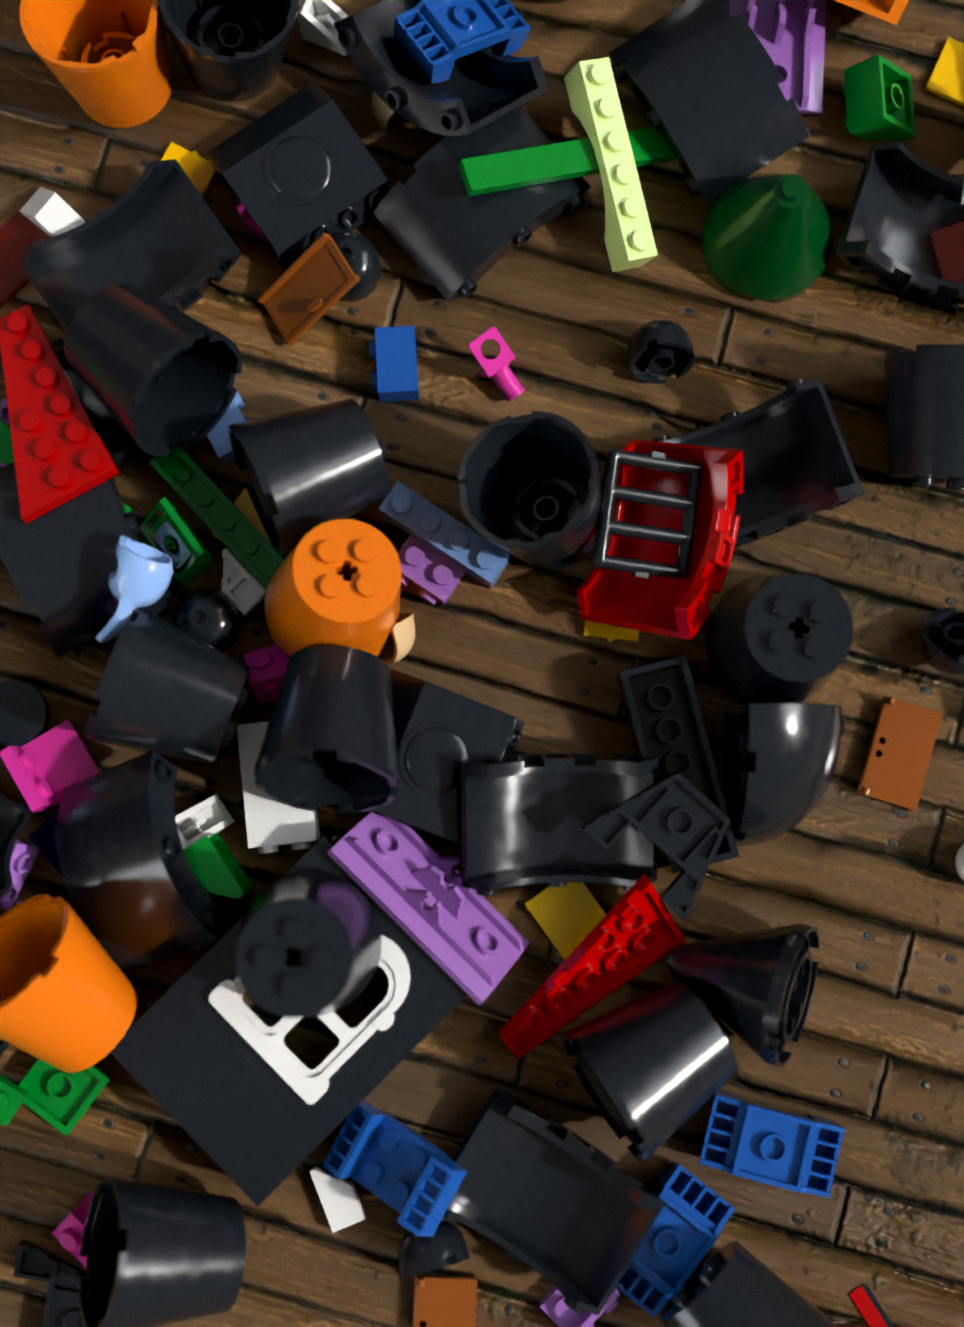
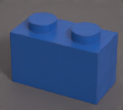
[369,326,419,402]

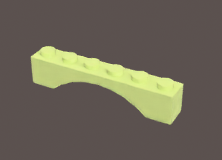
[564,57,658,272]

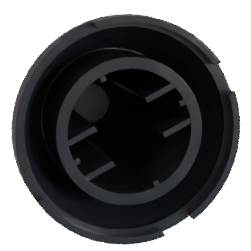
[668,923,820,1067]

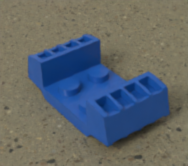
[394,0,531,84]
[699,1090,845,1198]
[322,1100,467,1237]
[616,1161,735,1318]

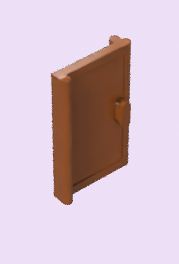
[257,233,361,346]
[856,696,943,811]
[412,1274,477,1327]

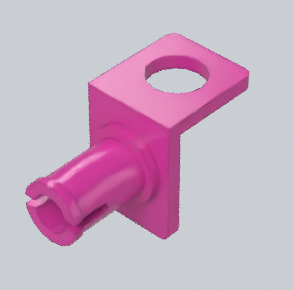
[468,327,525,402]

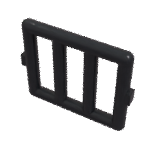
[592,449,703,580]

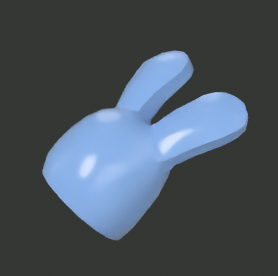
[95,535,173,643]

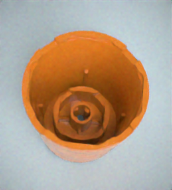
[20,0,172,128]
[264,519,401,657]
[0,894,138,1073]

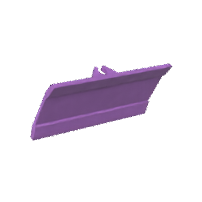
[729,0,826,116]
[327,810,530,1005]

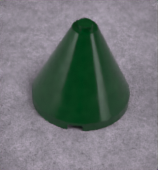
[701,173,833,303]

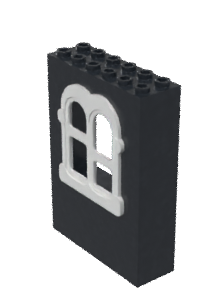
[110,834,467,1206]

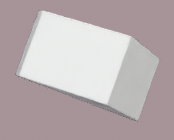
[297,0,348,56]
[20,187,86,237]
[175,794,235,849]

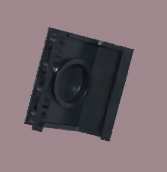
[205,82,390,270]
[374,668,525,844]

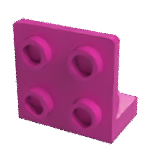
[0,720,101,812]

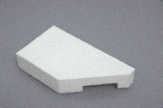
[221,548,267,616]
[309,1166,366,1233]

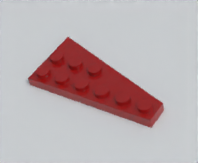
[0,304,120,524]
[498,874,686,1059]

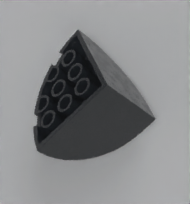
[724,703,845,846]

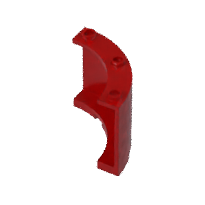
[577,439,743,640]

